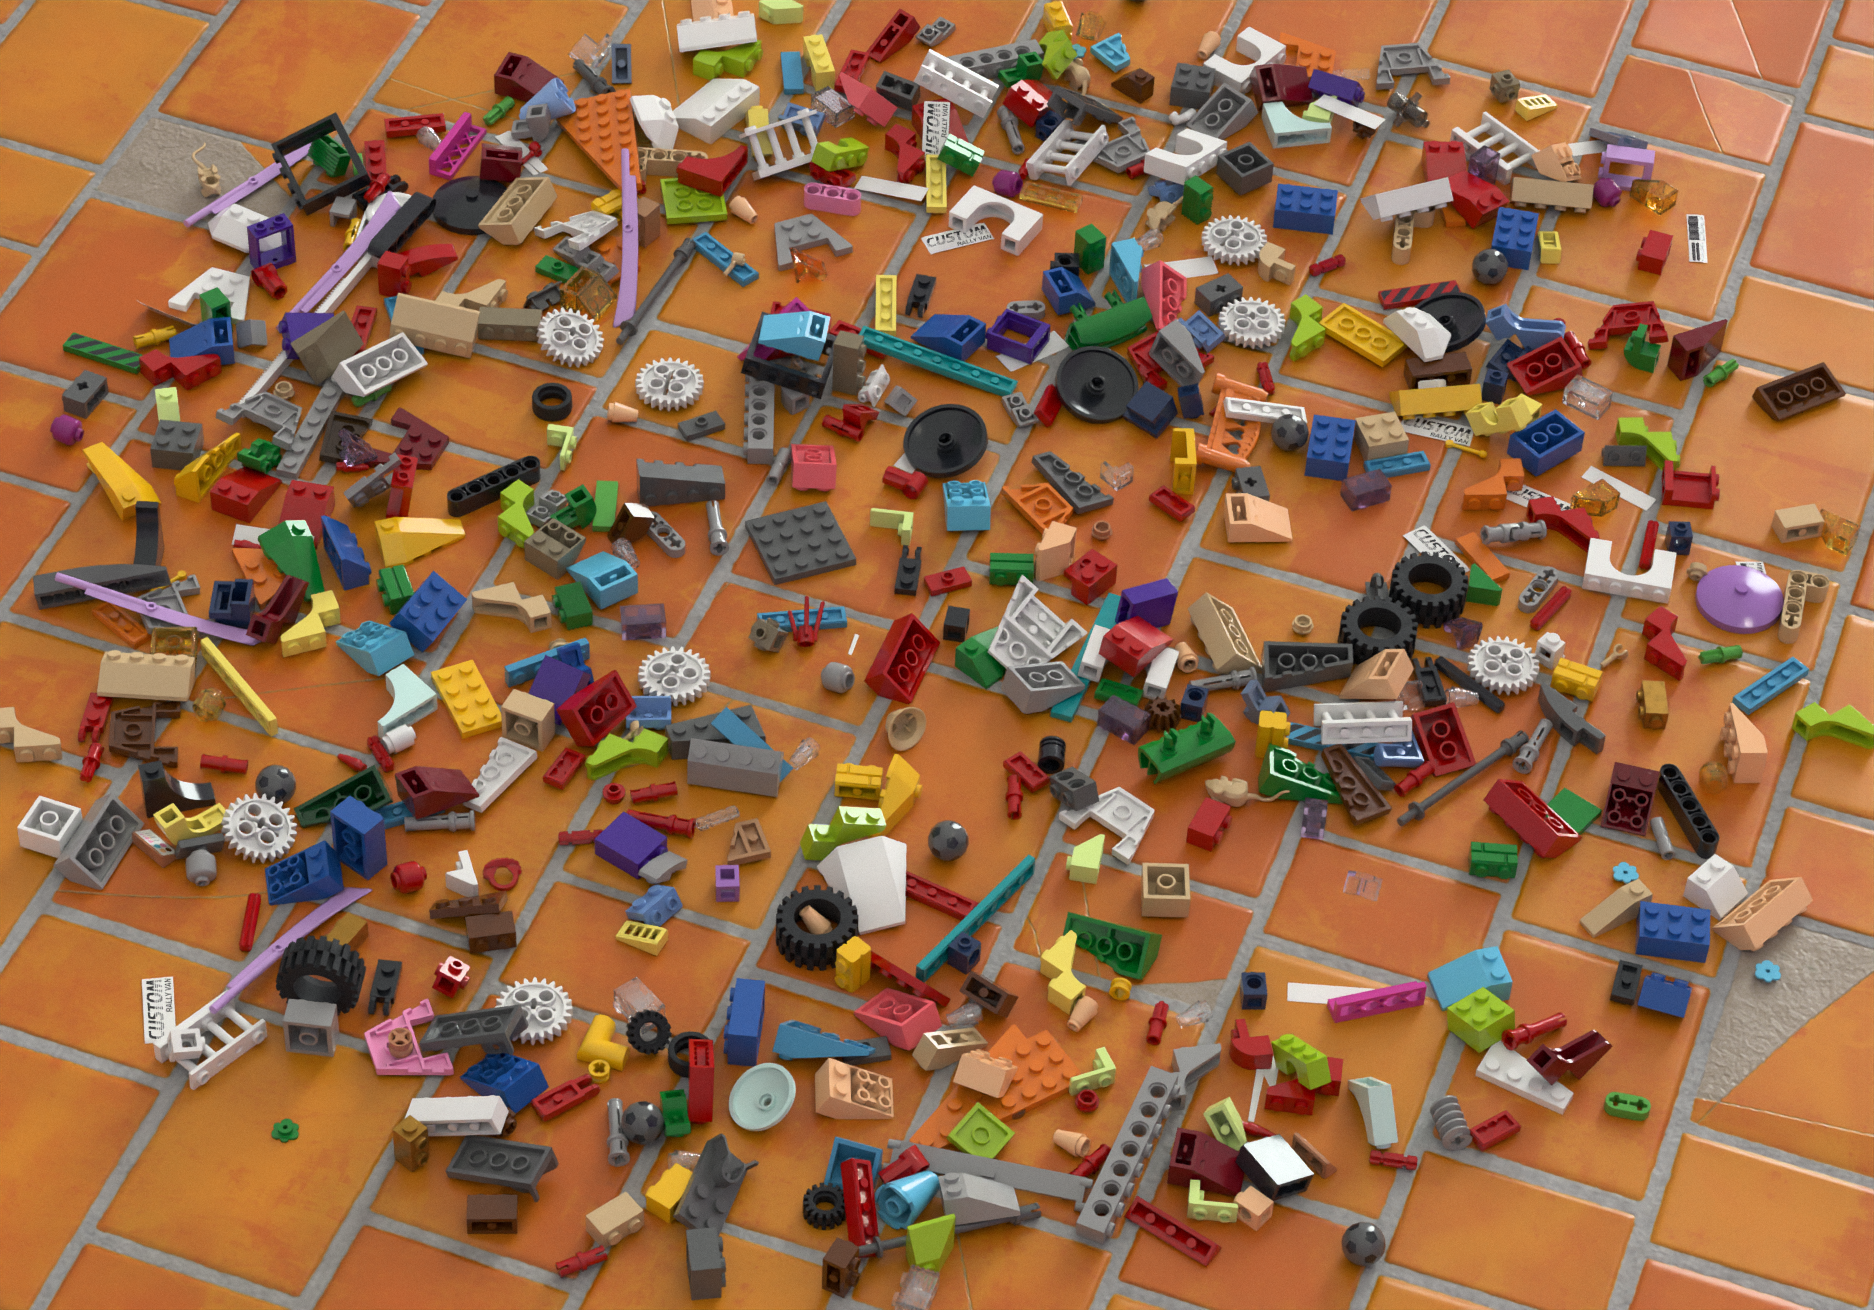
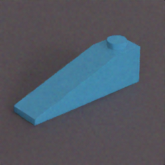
[772,1019,876,1060]

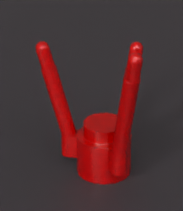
[788,596,825,647]

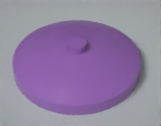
[1695,565,1784,634]

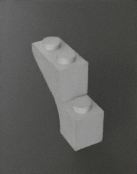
[1157,1043,1221,1111]

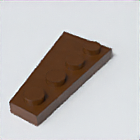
[1321,744,1392,826]

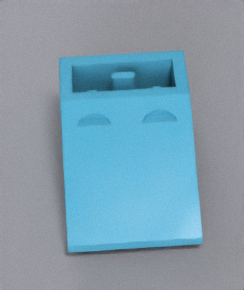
[758,311,830,361]
[943,480,991,531]
[566,551,638,610]
[336,621,414,676]

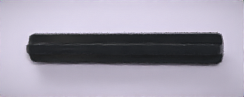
[1434,656,1505,713]

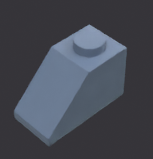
[611,44,632,84]

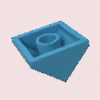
[824,1137,883,1190]

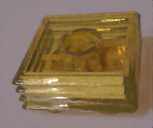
[150,627,198,668]

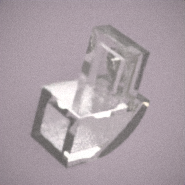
[568,34,613,68]

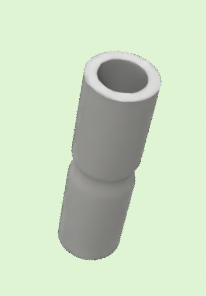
[767,447,791,485]
[1650,817,1675,860]

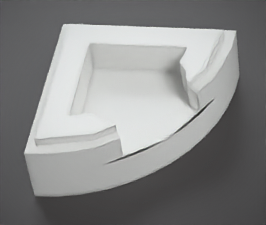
[1418,379,1446,389]

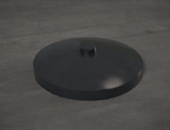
[433,176,507,235]
[1414,292,1486,353]
[1055,346,1138,424]
[903,404,988,478]

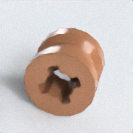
[388,1027,413,1058]

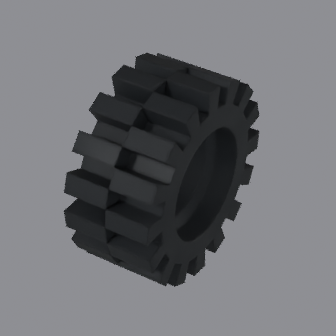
[626,1009,672,1055]
[803,1182,846,1230]

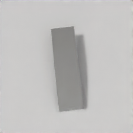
[553,236,619,284]

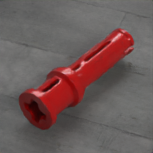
[626,809,696,839]
[1502,1012,1567,1050]

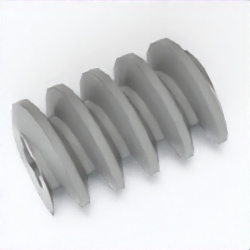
[1430,1095,1473,1151]

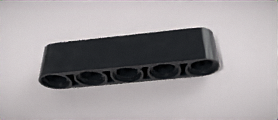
[368,192,436,259]
[447,456,541,517]
[1657,764,1720,859]

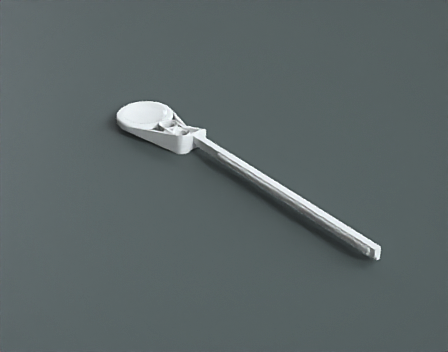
[237,192,411,418]

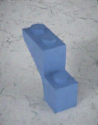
[1485,304,1566,350]

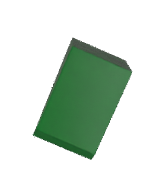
[1466,563,1502,606]

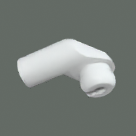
[1169,108,1197,125]

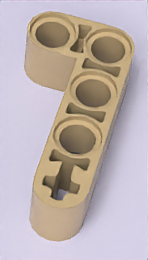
[638,147,708,183]
[1391,205,1435,265]
[1778,570,1830,644]

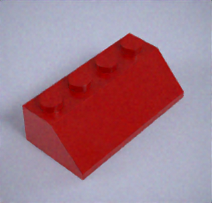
[864,613,940,704]
[1483,779,1582,858]

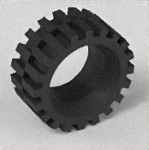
[1389,551,1468,629]
[1338,596,1418,665]
[776,885,858,971]
[276,936,366,1016]

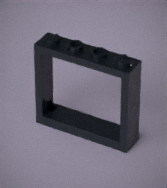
[271,112,372,216]
[741,312,837,399]

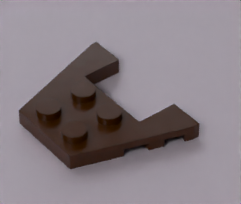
[109,701,181,768]

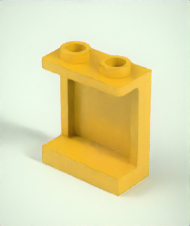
[1170,428,1197,495]

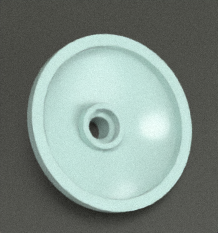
[729,1063,796,1131]

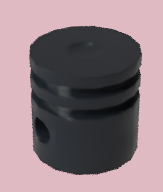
[1038,736,1066,774]

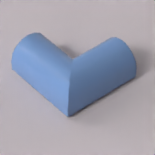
[1374,731,1424,768]

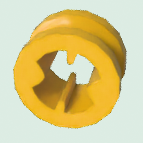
[1109,977,1132,1000]
[588,1059,610,1084]

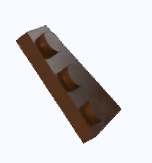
[429,890,508,919]

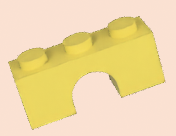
[803,34,835,91]
[1465,397,1533,437]

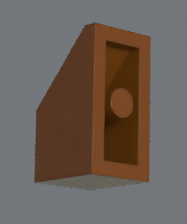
[1111,68,1155,104]
[607,503,655,550]

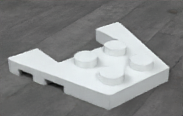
[534,210,618,251]
[168,267,250,324]
[1059,787,1155,865]

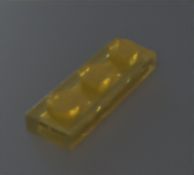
[1019,181,1083,213]

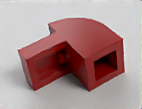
[1229,1018,1273,1070]

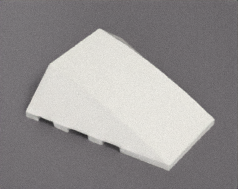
[988,575,1088,669]
[817,836,907,935]

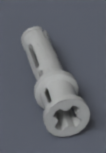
[997,105,1025,154]
[706,500,729,556]
[1189,667,1258,691]
[1512,719,1553,774]
[404,810,475,832]
[607,1098,630,1167]

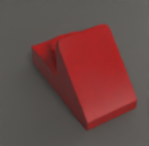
[842,404,879,430]

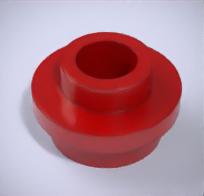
[602,783,625,804]
[1075,1089,1099,1112]

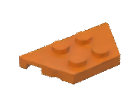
[590,235,641,290]
[1001,483,1073,535]
[232,548,287,610]

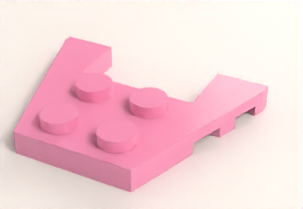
[364,999,454,1075]

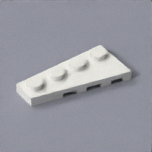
[463,737,538,813]
[1475,1041,1574,1115]

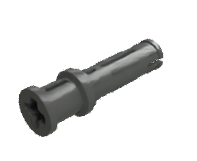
[573,59,616,94]

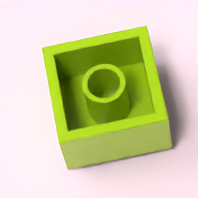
[1447,987,1515,1053]

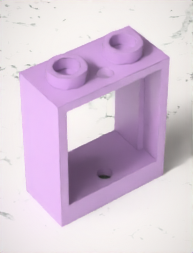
[1598,144,1655,194]

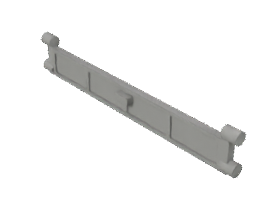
[882,1139,1093,1212]

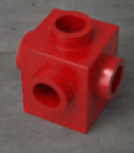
[432,956,471,999]

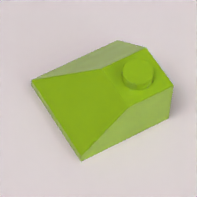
[905,1213,956,1279]

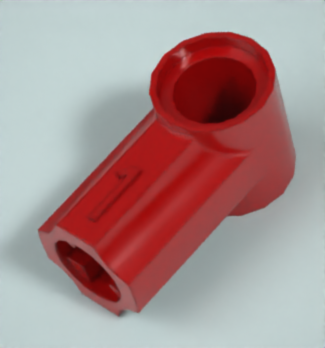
[251,263,288,300]
[882,466,928,500]
[878,1145,930,1184]

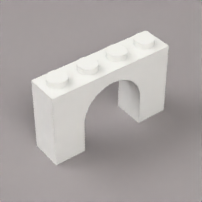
[1203,27,1286,95]
[1144,129,1228,185]
[949,185,1043,256]
[1582,538,1676,604]
[1078,625,1179,700]

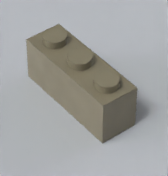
[478,307,542,342]
[832,330,867,396]

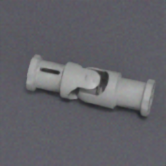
[1480,520,1547,545]

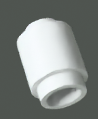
[381,724,416,754]

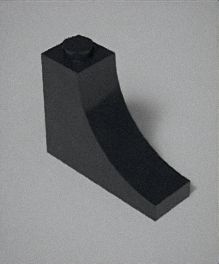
[133,501,164,566]
[138,760,216,818]

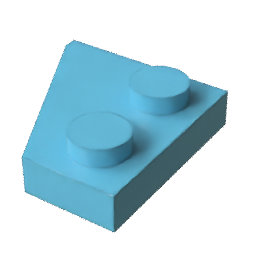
[1090,33,1130,72]

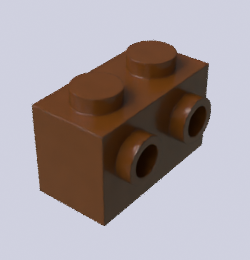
[822,1237,861,1298]

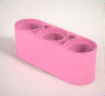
[804,182,861,216]

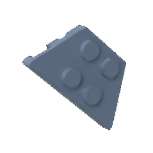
[1589,128,1648,149]

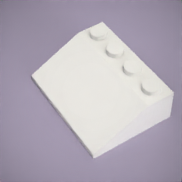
[673,79,760,145]

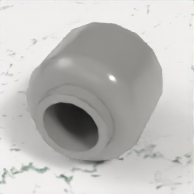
[821,662,855,693]
[185,850,217,886]

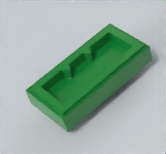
[535,255,581,286]
[1094,678,1144,711]

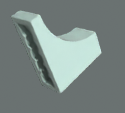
[1261,101,1332,149]
[377,664,438,738]
[1348,1077,1398,1149]

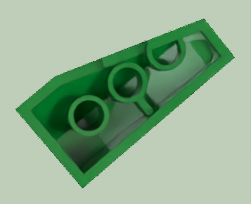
[258,520,325,602]
[955,626,1006,690]
[1258,743,1343,804]
[1063,912,1162,980]

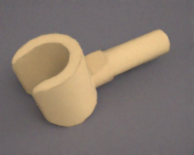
[723,252,746,277]
[1600,644,1628,668]
[623,721,644,741]

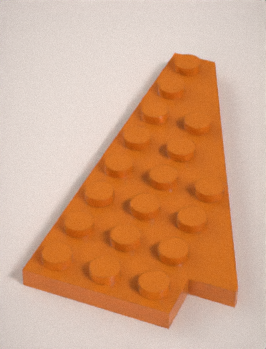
[556,88,642,192]
[909,1024,1082,1150]

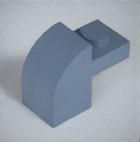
[1241,679,1290,724]

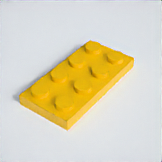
[1319,303,1408,367]
[431,659,502,739]

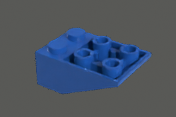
[911,314,986,361]
[169,317,235,365]
[265,840,344,905]
[460,1053,549,1113]

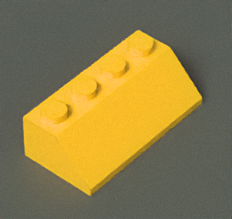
[1389,384,1482,420]

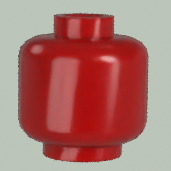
[390,861,427,894]

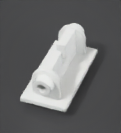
[858,364,890,407]

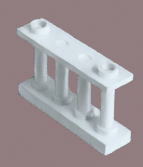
[914,49,999,118]
[739,108,818,181]
[1450,111,1539,186]
[1026,119,1109,186]
[1313,701,1412,745]
[153,990,267,1090]

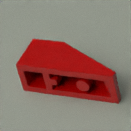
[866,8,921,64]

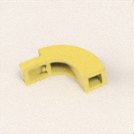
[153,803,225,846]

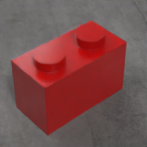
[1636,230,1673,275]
[377,251,412,297]
[1071,554,1117,605]
[1186,797,1233,852]

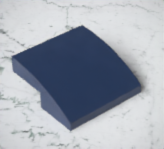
[1486,339,1533,382]

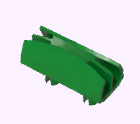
[1065,290,1152,351]
[1138,713,1236,785]

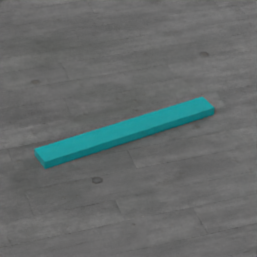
[858,326,1018,397]
[1050,593,1121,723]
[916,854,1035,983]

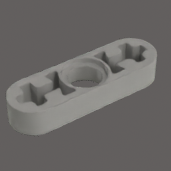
[647,511,685,558]
[1518,566,1559,613]

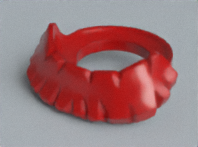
[483,857,522,891]

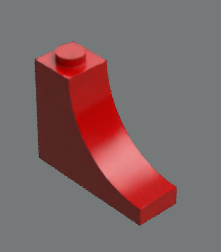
[676,145,748,197]
[688,1039,714,1124]

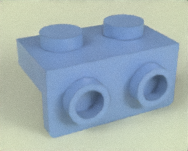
[778,102,826,137]
[1148,180,1184,204]
[1178,310,1226,353]
[626,696,671,730]
[625,884,683,927]

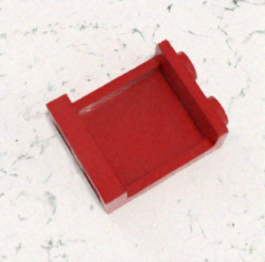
[385,454,418,519]
[1661,460,1720,510]

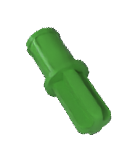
[483,96,515,126]
[1703,359,1739,387]
[351,384,392,407]
[1698,645,1743,664]

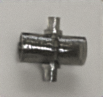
[1387,92,1430,128]

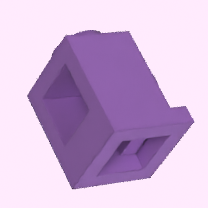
[715,865,740,902]

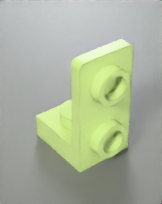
[547,424,577,471]
[870,508,914,546]
[1069,1047,1116,1096]
[1187,1179,1238,1223]

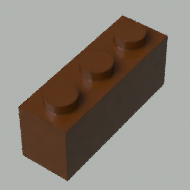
[1403,352,1472,390]

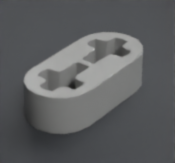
[1007,300,1045,320]

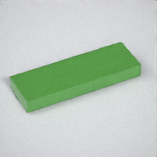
[592,481,618,532]

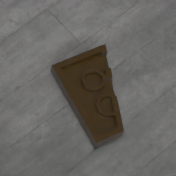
[319,411,373,464]

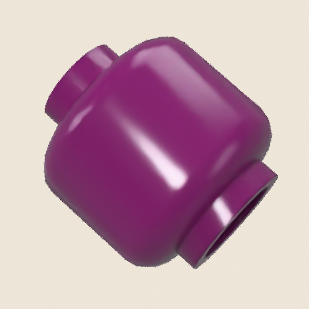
[992,170,1023,197]
[1593,178,1622,207]
[50,414,84,446]

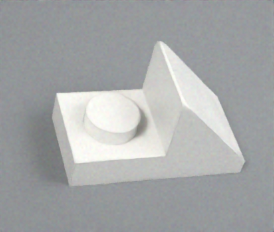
[445,850,479,897]

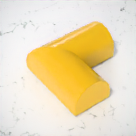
[577,1014,630,1071]

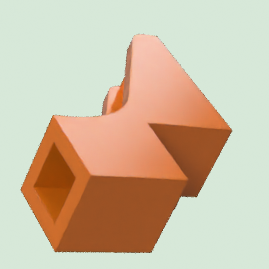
[1462,458,1524,510]

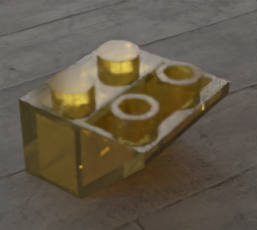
[560,266,617,322]

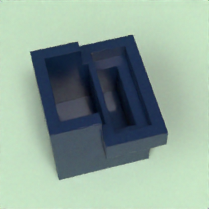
[1123,381,1178,439]
[209,579,256,629]

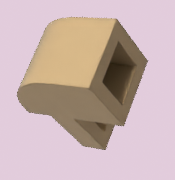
[1258,242,1295,285]

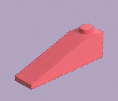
[1141,260,1187,331]

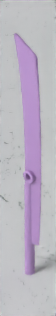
[183,142,312,227]
[613,148,638,328]
[276,191,401,331]
[55,572,262,646]
[209,887,372,1014]

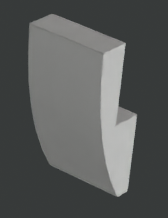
[916,16,956,47]
[1001,392,1039,428]
[527,489,567,528]
[638,851,688,885]

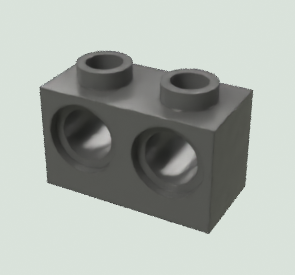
[1049,767,1099,811]

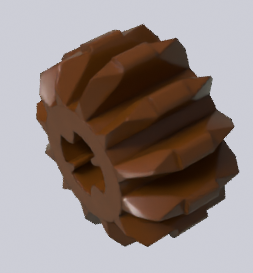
[1143,696,1181,733]

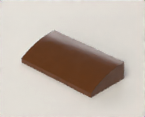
[1752,362,1846,421]

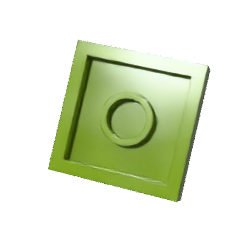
[946,1102,1015,1159]

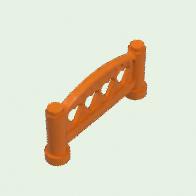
[1196,372,1268,473]

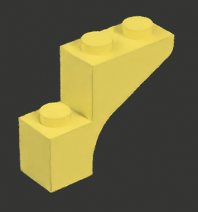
[745,106,773,157]
[281,590,341,657]
[1040,930,1086,1015]

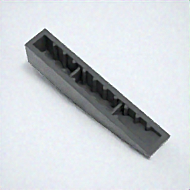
[33,564,171,610]

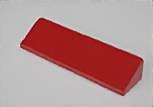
[840,1158,879,1258]
[1124,1196,1222,1267]

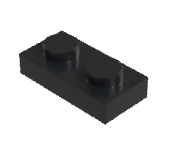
[1610,960,1643,1006]

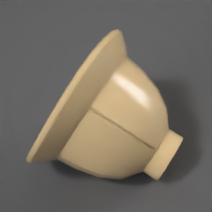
[885,707,927,751]

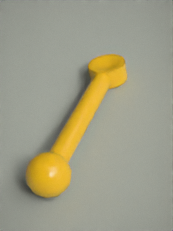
[1445,440,1487,458]
[149,570,186,592]

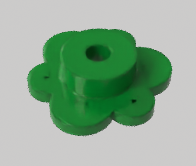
[271,1118,299,1143]

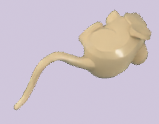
[1064,58,1108,108]
[192,143,221,198]
[1145,196,1183,232]
[1205,776,1290,807]

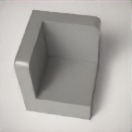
[329,196,357,227]
[236,319,267,348]
[884,385,917,416]

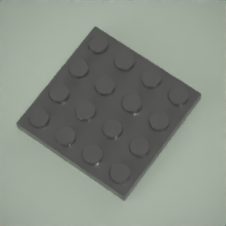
[745,501,856,585]

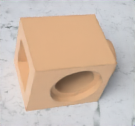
[1233,1186,1274,1231]

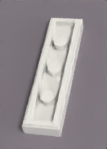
[1223,397,1307,424]

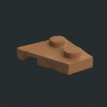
[727,818,771,865]

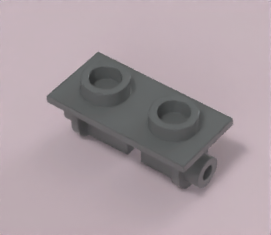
[523,281,567,311]
[1601,445,1647,466]
[1365,573,1389,600]

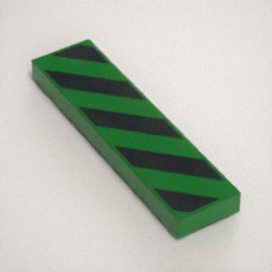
[63,332,143,374]

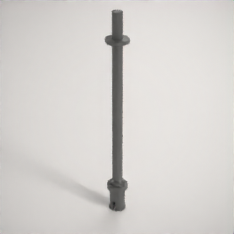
[616,238,696,345]
[1397,730,1529,826]
[858,1202,1041,1259]

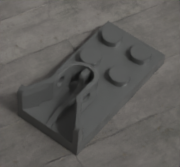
[1047,85,1123,126]
[419,1004,529,1056]
[673,1133,759,1237]
[446,1135,559,1202]

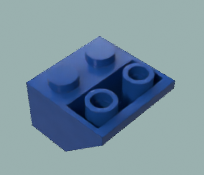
[1042,267,1096,315]
[1638,972,1693,1018]

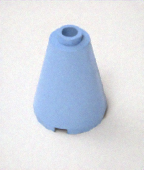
[519,78,576,120]

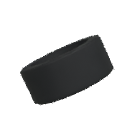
[532,383,572,422]
[668,1031,714,1078]

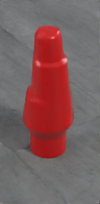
[1018,158,1029,180]
[336,461,369,473]
[233,539,262,549]
[337,753,367,772]
[1242,1121,1276,1137]

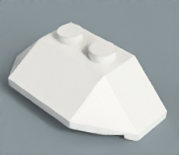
[630,95,679,149]
[208,203,282,254]
[1383,307,1451,362]

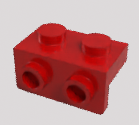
[809,161,856,188]

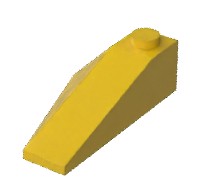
[174,432,242,503]
[82,442,161,521]
[374,517,466,568]
[868,754,923,839]

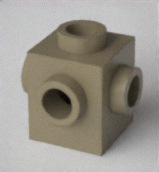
[1489,69,1520,103]
[748,618,789,653]

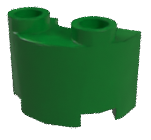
[237,438,282,474]

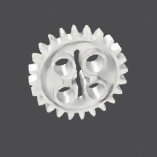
[1201,215,1267,266]
[1218,297,1286,349]
[536,308,604,368]
[635,357,704,411]
[1467,636,1540,695]
[638,646,710,706]
[221,793,297,864]
[495,977,573,1045]

